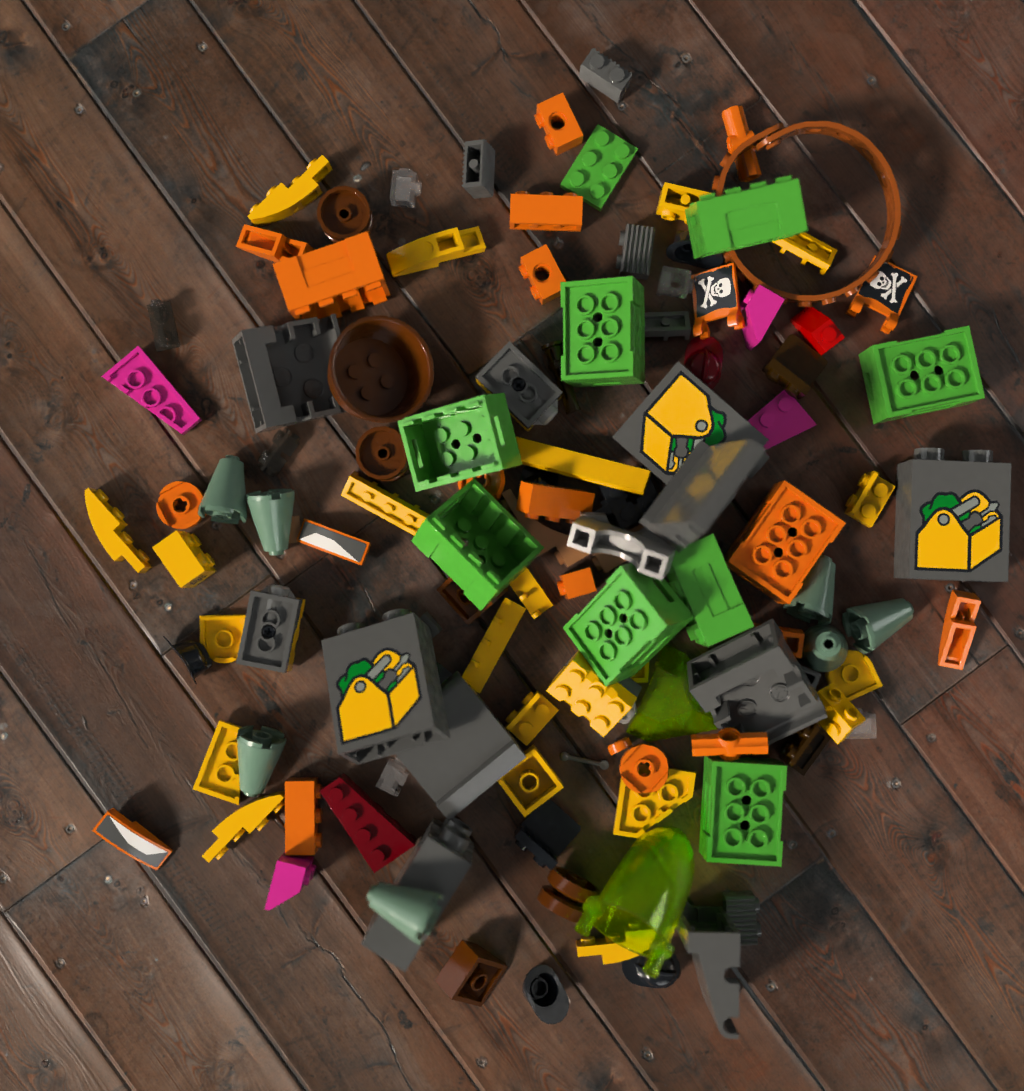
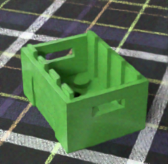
[685,175,808,259]
[560,276,645,388]
[859,326,985,424]
[397,393,523,492]
[411,478,544,611]
[666,534,754,647]
[563,563,694,686]
[699,756,787,867]

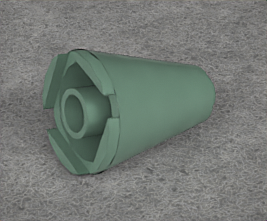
[198,455,247,524]
[246,488,295,556]
[783,555,836,625]
[842,598,914,654]
[801,625,848,672]
[237,725,286,797]
[367,882,444,946]

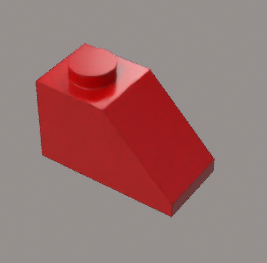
[790,307,845,356]

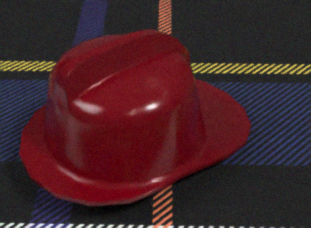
[684,336,723,389]

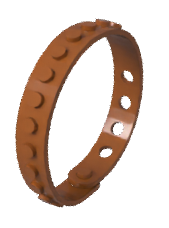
[711,121,902,307]

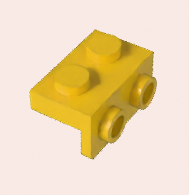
[817,683,866,745]

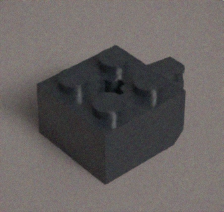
[594,465,658,529]

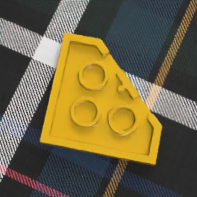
[613,763,696,838]

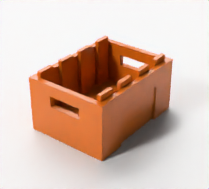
[273,231,391,320]
[723,480,846,604]

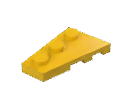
[193,719,241,805]

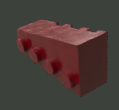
[320,773,417,873]

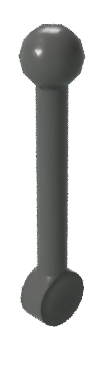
[560,752,609,770]

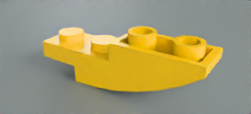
[248,155,332,226]
[386,226,486,277]
[84,488,152,573]
[202,791,285,863]
[576,919,674,965]

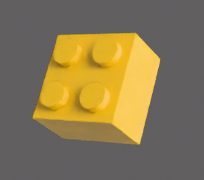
[152,530,217,588]
[498,744,564,817]

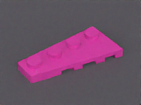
[101,346,202,435]
[748,390,817,450]

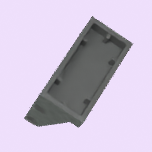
[232,314,347,434]
[639,439,766,552]
[687,619,828,758]
[396,670,526,820]
[674,905,740,1039]

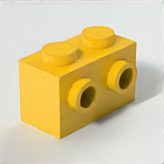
[656,182,710,224]

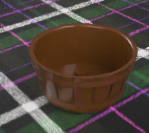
[327,315,434,423]

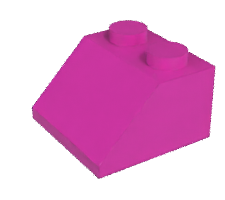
[740,284,785,351]
[265,852,316,911]

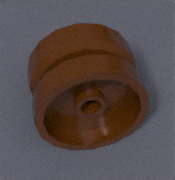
[317,186,374,244]
[355,426,410,482]
[537,866,600,924]

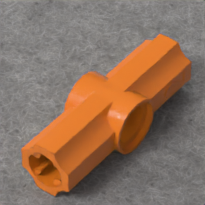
[722,105,762,182]
[691,727,768,761]

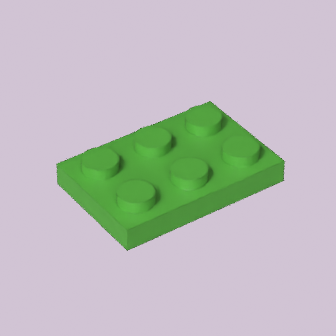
[560,124,638,211]

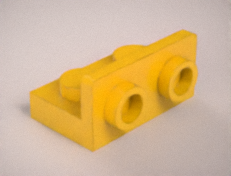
[845,471,896,528]
[505,690,559,746]

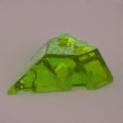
[626,645,717,742]

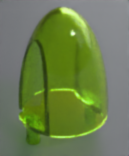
[574,826,695,978]

